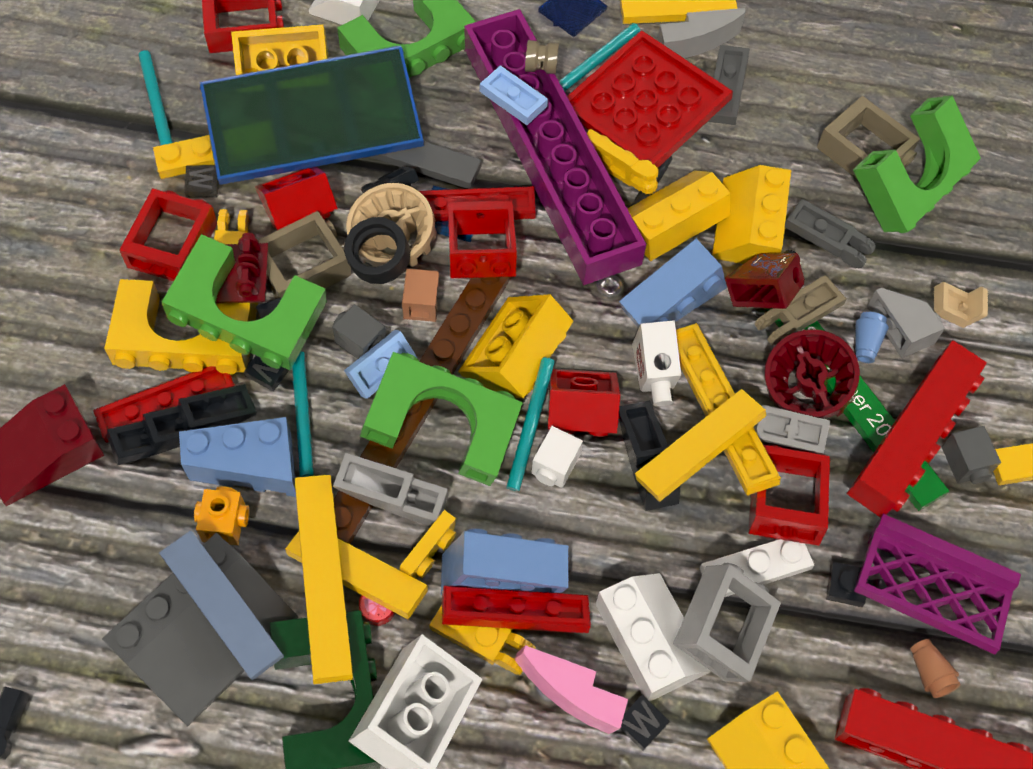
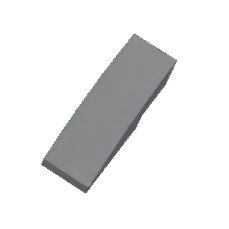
[657,8,746,58]
[333,453,448,527]

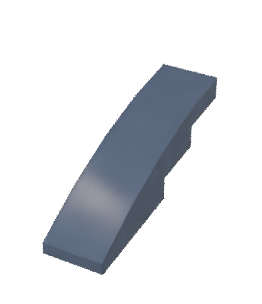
[159,530,284,681]

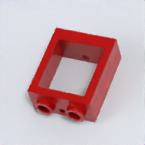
[202,0,284,54]
[119,188,217,281]
[448,201,517,278]
[748,445,830,546]

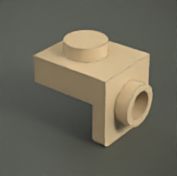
[934,282,988,328]

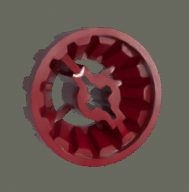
[765,329,860,419]

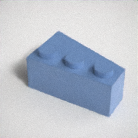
[619,238,727,328]
[179,417,296,497]
[441,529,568,595]

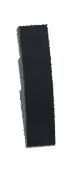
[107,384,257,466]

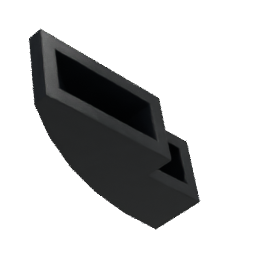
[618,400,681,511]

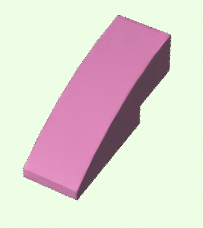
[515,645,628,734]

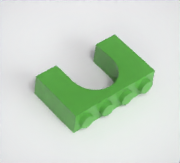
[337,0,476,94]
[853,95,981,233]
[162,234,327,370]
[360,352,523,486]

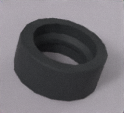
[344,217,411,284]

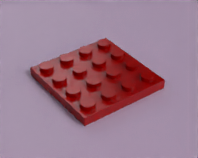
[567,30,733,168]

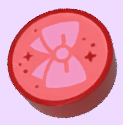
[359,595,395,626]

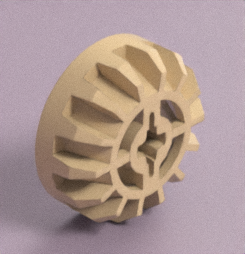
[346,183,437,267]

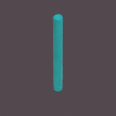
[559,23,640,92]
[138,50,173,146]
[292,351,314,477]
[506,357,555,492]

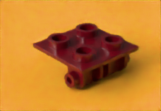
[216,233,268,304]

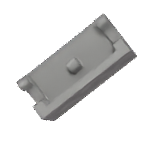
[755,405,830,455]

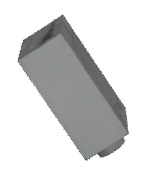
[673,563,781,682]

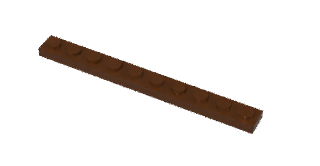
[333,277,512,544]

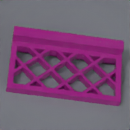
[854,514,1021,654]

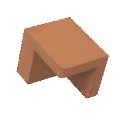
[402,269,439,322]

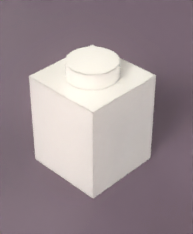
[532,426,583,489]

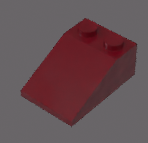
[0,384,105,506]

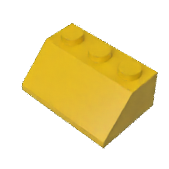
[231,25,330,94]
[712,165,791,264]
[627,171,731,262]
[458,294,573,398]
[707,691,829,769]

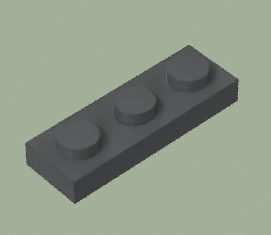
[708,45,750,125]

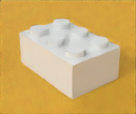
[349,634,482,769]

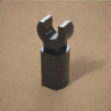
[0,687,30,760]

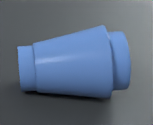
[855,312,889,363]

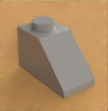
[867,288,945,358]

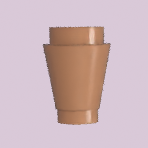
[910,639,961,698]

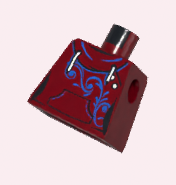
[725,250,805,309]

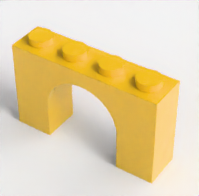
[104,279,258,374]

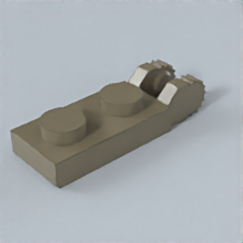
[754,275,847,346]

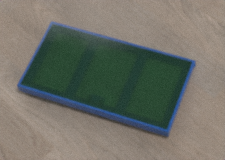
[200,45,424,185]

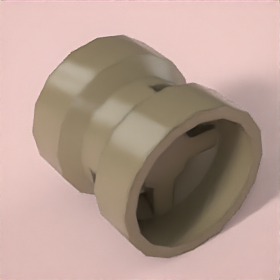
[525,40,559,74]

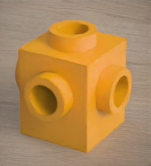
[194,486,250,545]

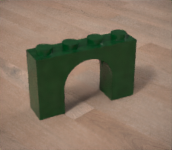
[270,610,381,769]

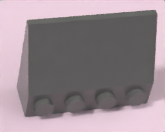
[102,532,298,727]

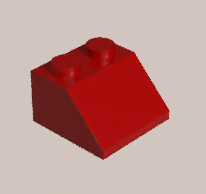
[255,167,338,230]
[548,369,620,437]

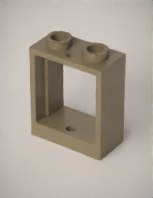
[817,96,920,179]
[258,211,352,299]

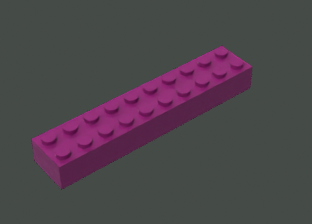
[464,9,646,286]

